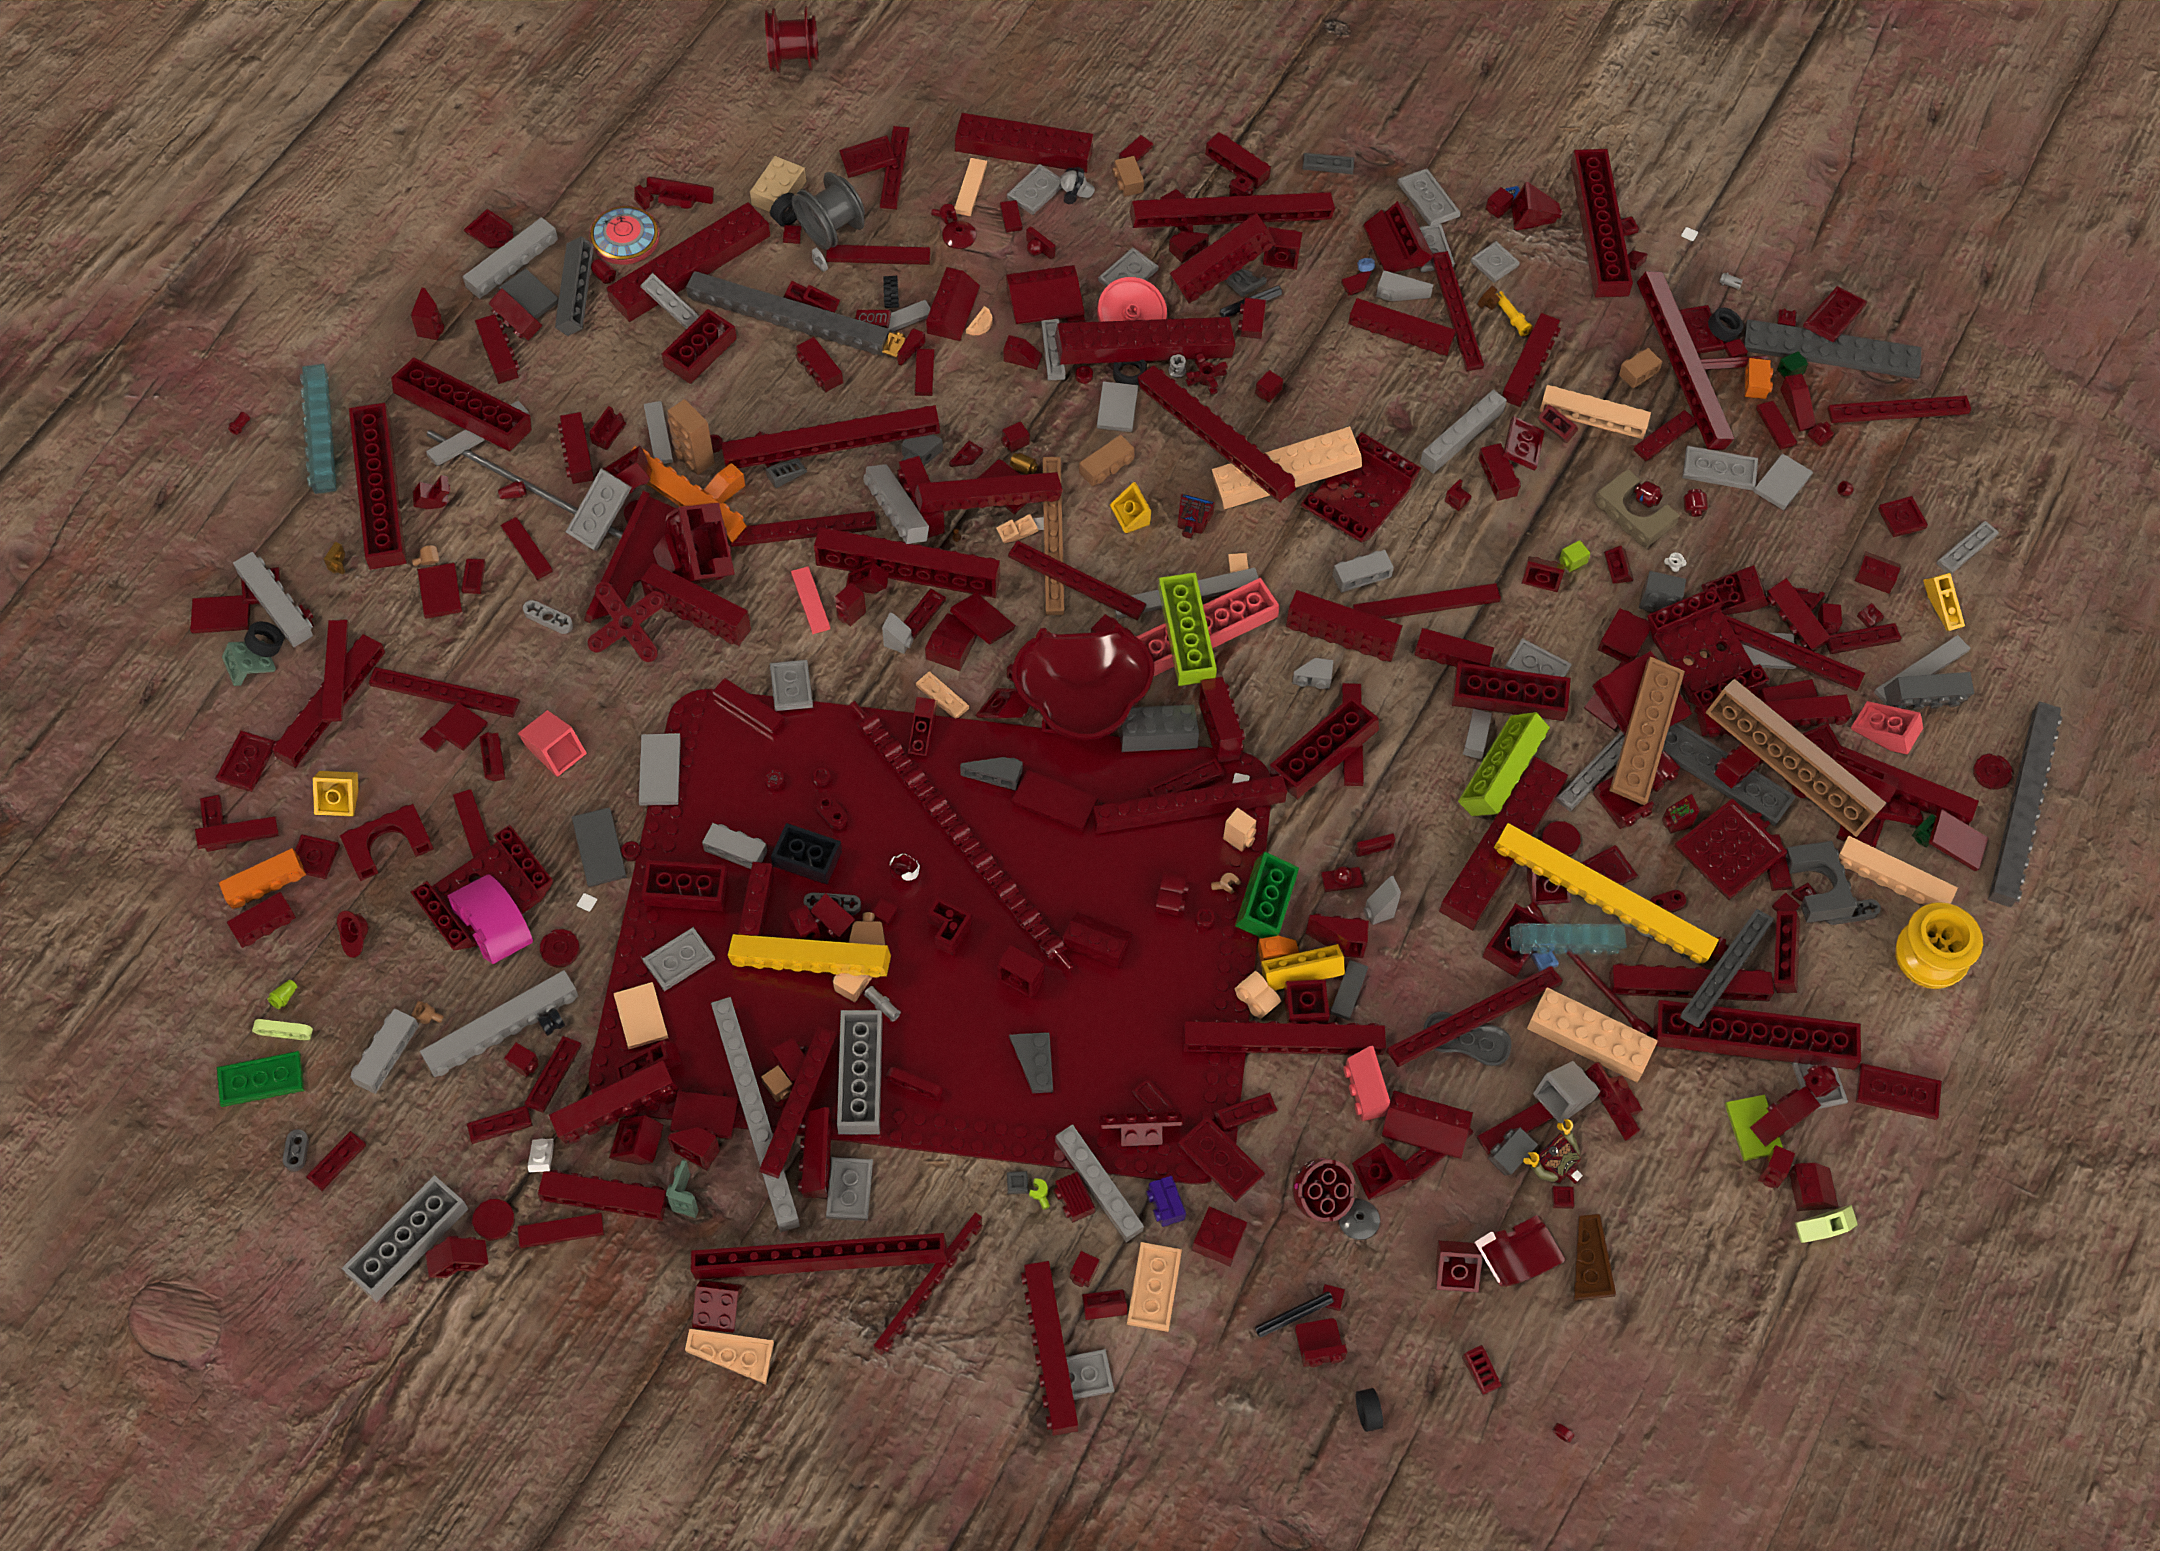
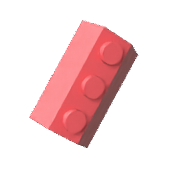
[1343,1046,1390,1121]

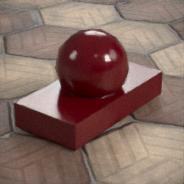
[1026,226,1055,259]
[1321,866,1363,892]

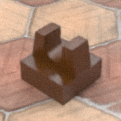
[1477,285,1500,310]

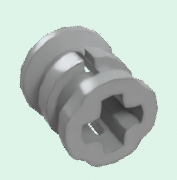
[1168,354,1186,378]

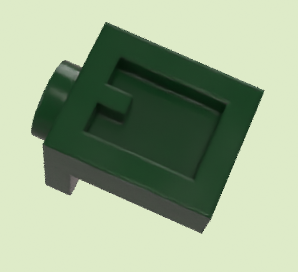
[1911,814,1936,848]

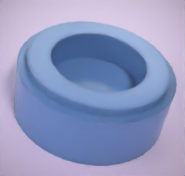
[1357,258,1375,272]

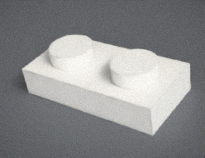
[528,1138,554,1172]

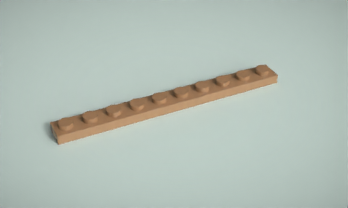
[1042,457,1064,615]

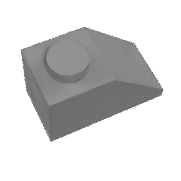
[882,612,914,654]

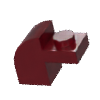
[413,475,450,509]

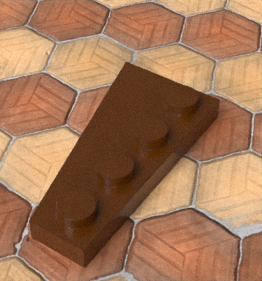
[1573,1214,1616,1301]

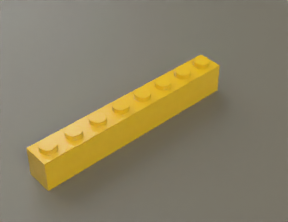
[728,934,891,977]

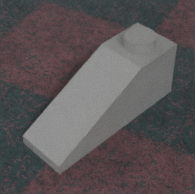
[1376,271,1433,301]
[1364,876,1401,925]

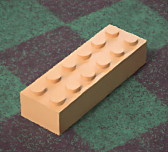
[1527,987,1658,1083]

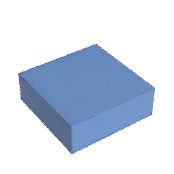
[1531,947,1559,972]

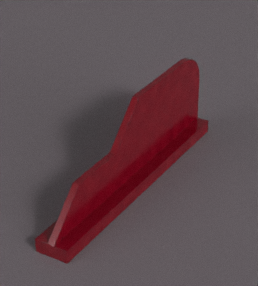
[584,491,676,623]

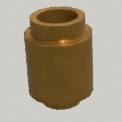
[1009,453,1038,475]

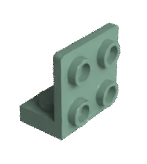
[222,640,276,686]
[666,1160,699,1218]

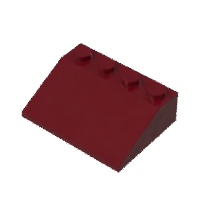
[1006,265,1085,324]

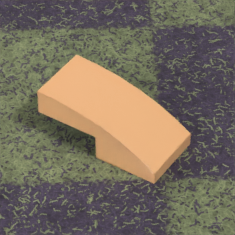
[996,514,1039,543]

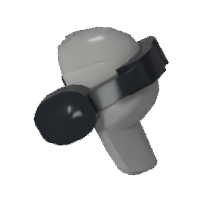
[1060,167,1095,204]

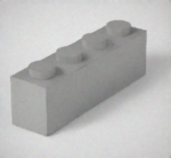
[350,1009,419,1094]

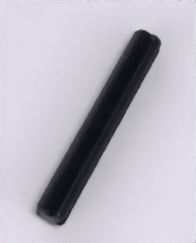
[1219,285,1282,317]
[1255,1291,1333,1337]

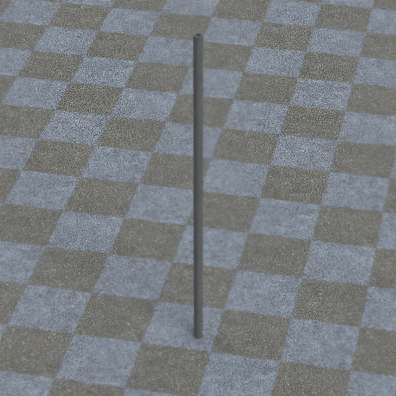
[427,430,623,539]

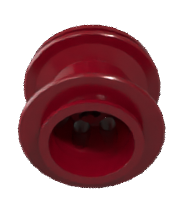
[765,6,819,73]

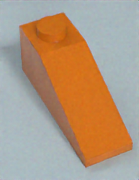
[703,463,745,504]

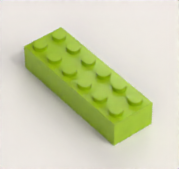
[1158,572,1217,686]
[1458,712,1550,816]

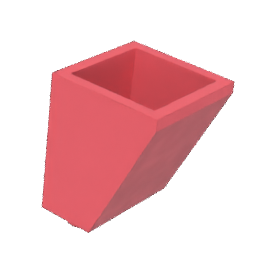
[518,710,587,777]

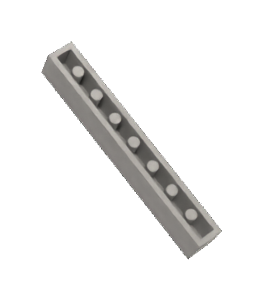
[420,970,579,1078]

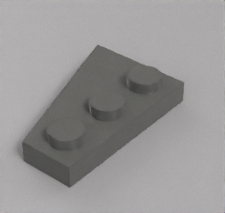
[1009,1033,1053,1093]

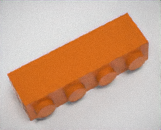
[218,848,306,909]

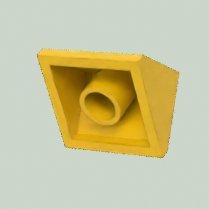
[1110,482,1151,533]

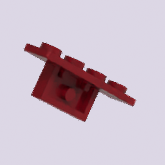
[647,176,714,209]
[1585,1062,1643,1141]
[1099,1111,1183,1146]

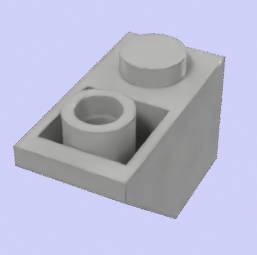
[1292,658,1333,689]

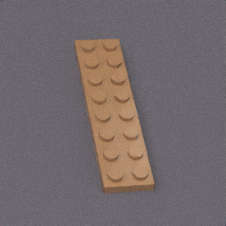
[1609,657,1685,805]

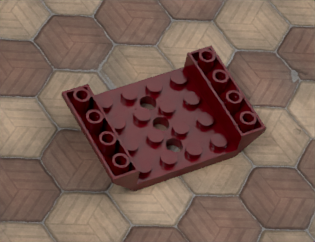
[1300,432,1421,543]
[1647,587,1769,709]
[410,825,554,951]

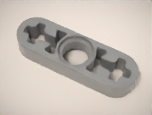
[523,600,573,634]

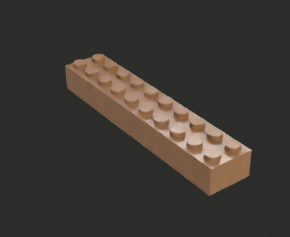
[1706,679,1886,837]

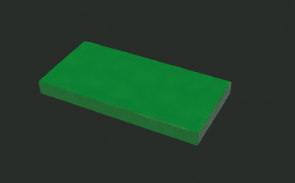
[217,1051,304,1107]

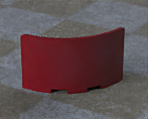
[1475,1215,1565,1287]

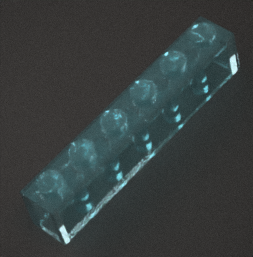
[1510,924,1627,955]

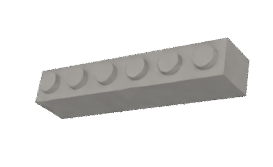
[462,217,558,299]
[1420,389,1507,474]
[863,464,929,544]
[233,552,313,647]
[1055,1124,1144,1243]

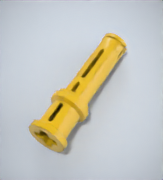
[1496,291,1533,337]

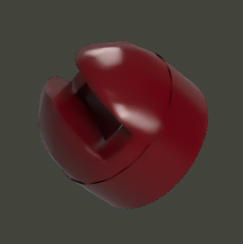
[1837,481,1854,496]

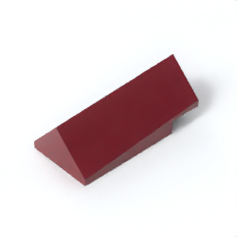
[1363,210,1418,273]

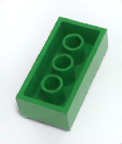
[1235,852,1299,938]

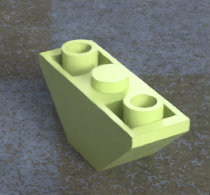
[1795,1205,1858,1243]

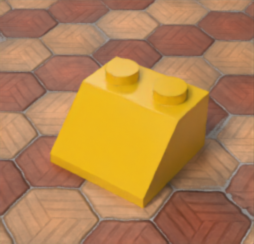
[313,771,359,816]

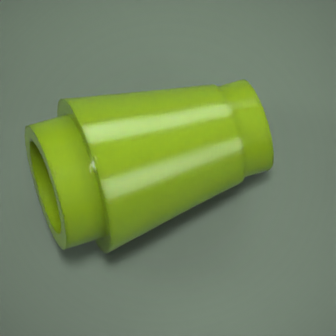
[267,979,298,1009]

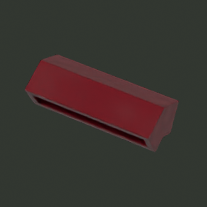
[479,732,506,782]

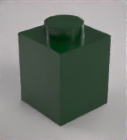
[1777,351,1809,379]

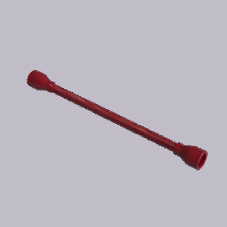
[1525,902,1653,1036]

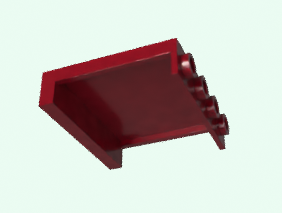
[1592,651,1693,736]

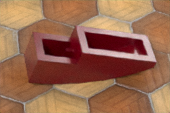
[783,280,840,313]

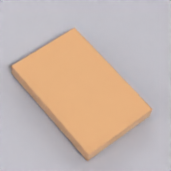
[613,982,668,1049]

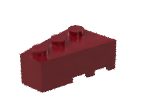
[1750,1086,1821,1147]

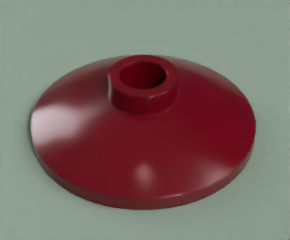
[942,221,976,249]

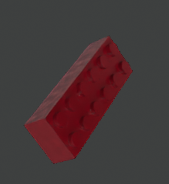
[1170,213,1275,303]
[641,563,751,646]
[1286,590,1403,662]
[1451,662,1571,721]
[1270,696,1379,800]
[549,1060,679,1144]

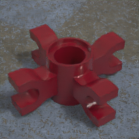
[1185,353,1228,395]

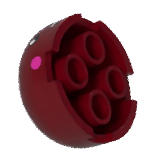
[1292,1158,1356,1222]

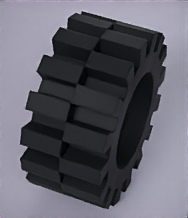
[883,276,899,308]

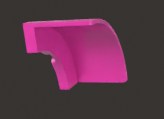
[448,875,533,964]

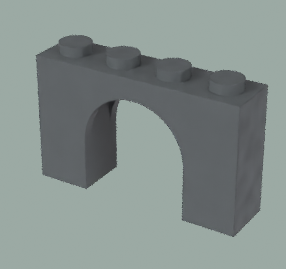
[1785,841,1857,923]

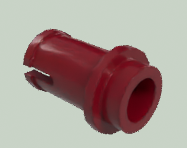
[228,412,250,435]

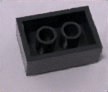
[771,823,842,884]

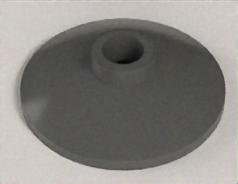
[1338,1199,1380,1240]

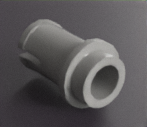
[1719,272,1743,290]

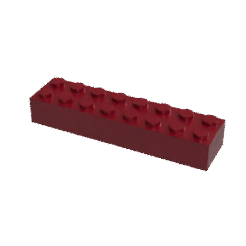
[955,113,1094,173]
[391,357,532,452]

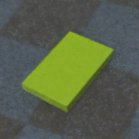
[1725,1095,1783,1161]

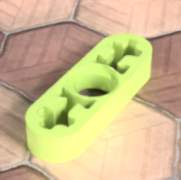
[252,1019,313,1040]

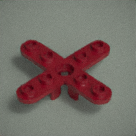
[588,581,666,662]

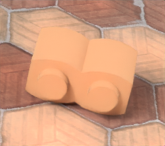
[1235,971,1281,1019]

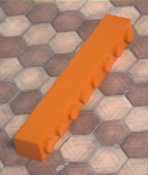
[631,446,746,543]

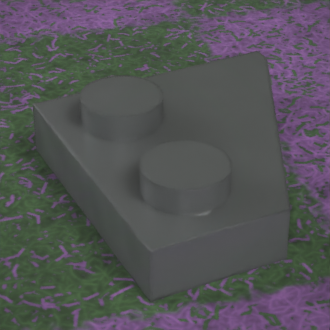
[1224,269,1267,297]

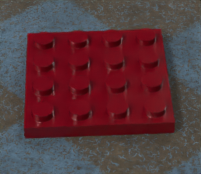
[1674,798,1787,900]

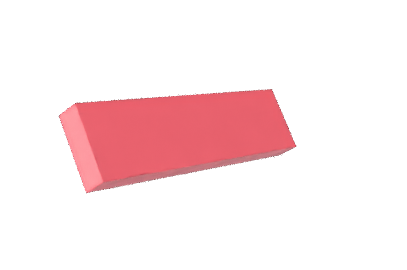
[791,566,830,635]

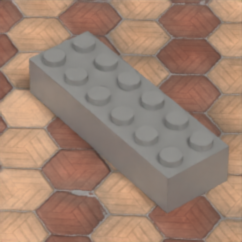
[837,1010,883,1134]
[342,1175,468,1303]

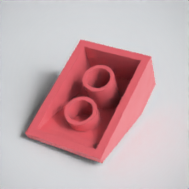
[1851,701,1923,755]

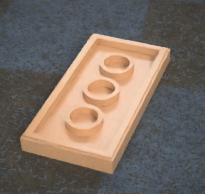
[1127,1242,1182,1332]

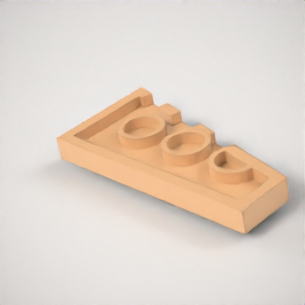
[685,1329,774,1384]

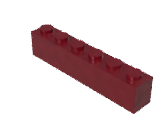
[1348,298,1456,356]
[1502,313,1561,408]
[538,1169,668,1221]

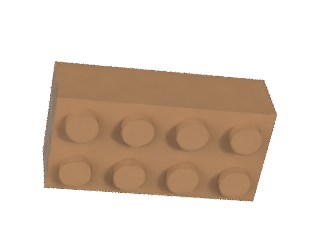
[667,399,715,475]

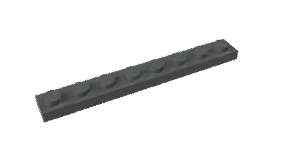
[1680,909,1774,1028]

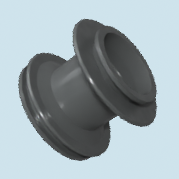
[792,172,865,250]

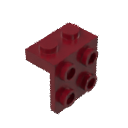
[1295,1318,1347,1367]

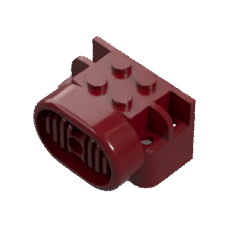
[663,502,735,584]

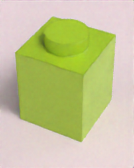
[1559,540,1591,572]

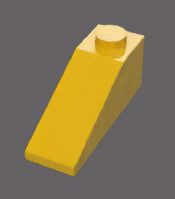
[1923,573,1965,631]

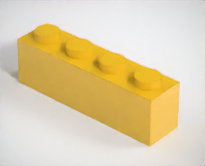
[1261,944,1345,991]

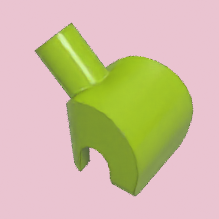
[1029,1178,1050,1210]

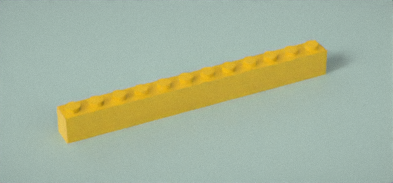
[1494,823,1719,964]

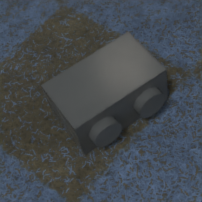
[1487,1128,1538,1176]

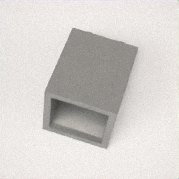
[1533,1061,1600,1123]

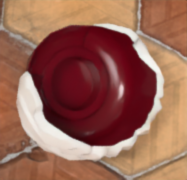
[890,854,920,881]

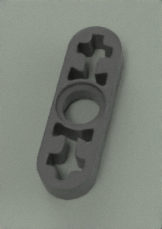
[804,893,861,915]
[1825,899,1881,925]

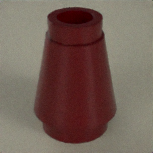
[498,480,527,500]

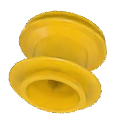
[1895,902,1983,989]

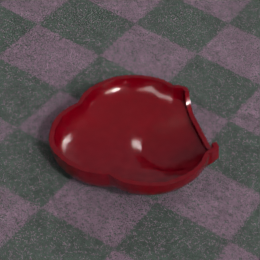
[1012,624,1155,741]

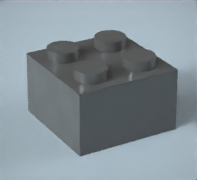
[1639,571,1686,612]

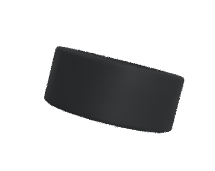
[770,193,797,227]
[1708,307,1743,341]
[1113,360,1147,386]
[244,621,284,657]
[1356,1388,1383,1432]

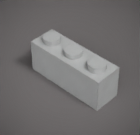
[1332,550,1394,593]
[702,823,767,869]

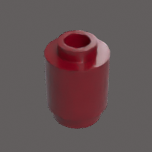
[591,259,616,284]

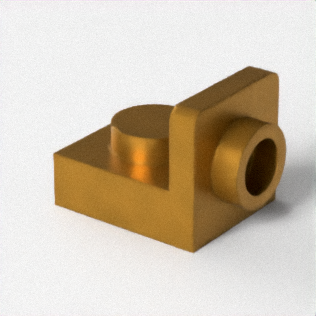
[882,332,906,358]
[324,542,345,575]

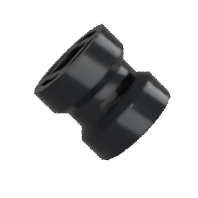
[538,1009,565,1036]

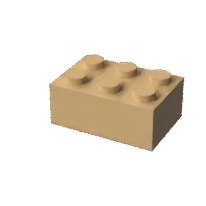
[750,156,806,212]

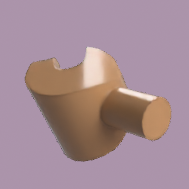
[412,545,439,566]
[1211,873,1241,894]
[411,1001,444,1024]

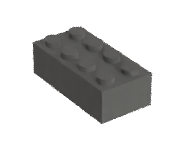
[1884,672,1974,710]
[1119,705,1199,752]

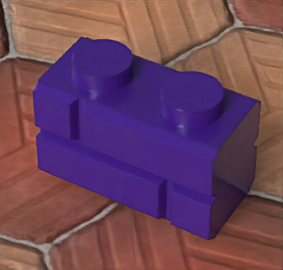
[1146,1176,1186,1227]

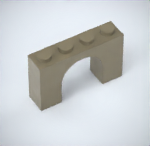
[1594,469,1680,549]

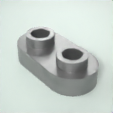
[283,1129,309,1172]

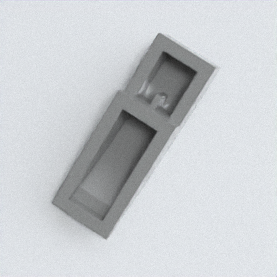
[1463,709,1492,759]

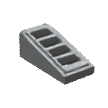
[766,458,807,488]

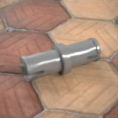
[864,986,901,1021]

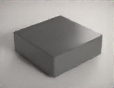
[1007,1171,1028,1194]

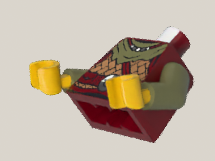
[1523,1119,1584,1184]

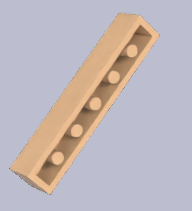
[1539,385,1651,439]
[1839,836,1958,905]

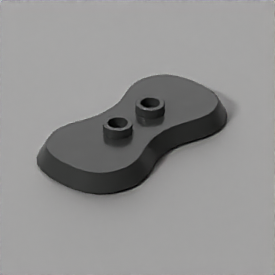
[1423,1012,1511,1066]

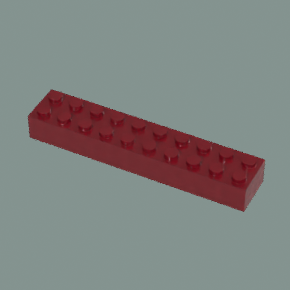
[1571,149,1633,298]
[606,202,770,322]
[1055,317,1236,365]
[349,402,407,570]
[814,527,1000,598]
[1439,757,1568,931]
[1653,1000,1861,1070]

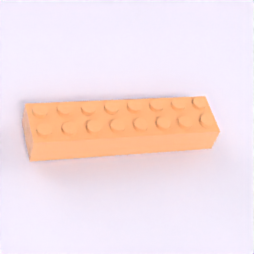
[1212,426,1362,510]

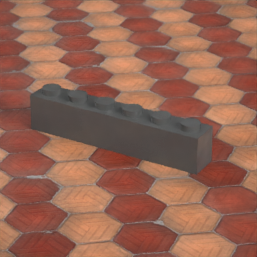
[555,236,594,336]

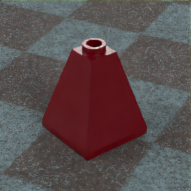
[1512,182,1563,230]

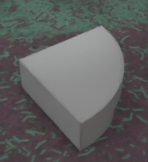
[812,247,828,272]

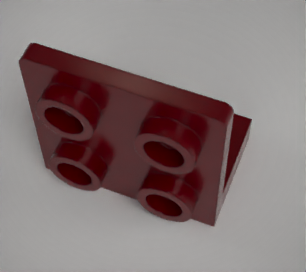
[692,1280,742,1333]

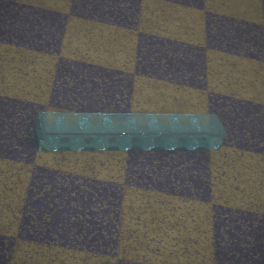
[300,364,337,494]

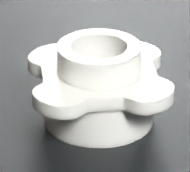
[1664,553,1686,572]

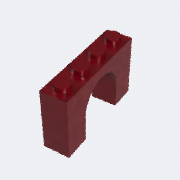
[339,804,434,881]

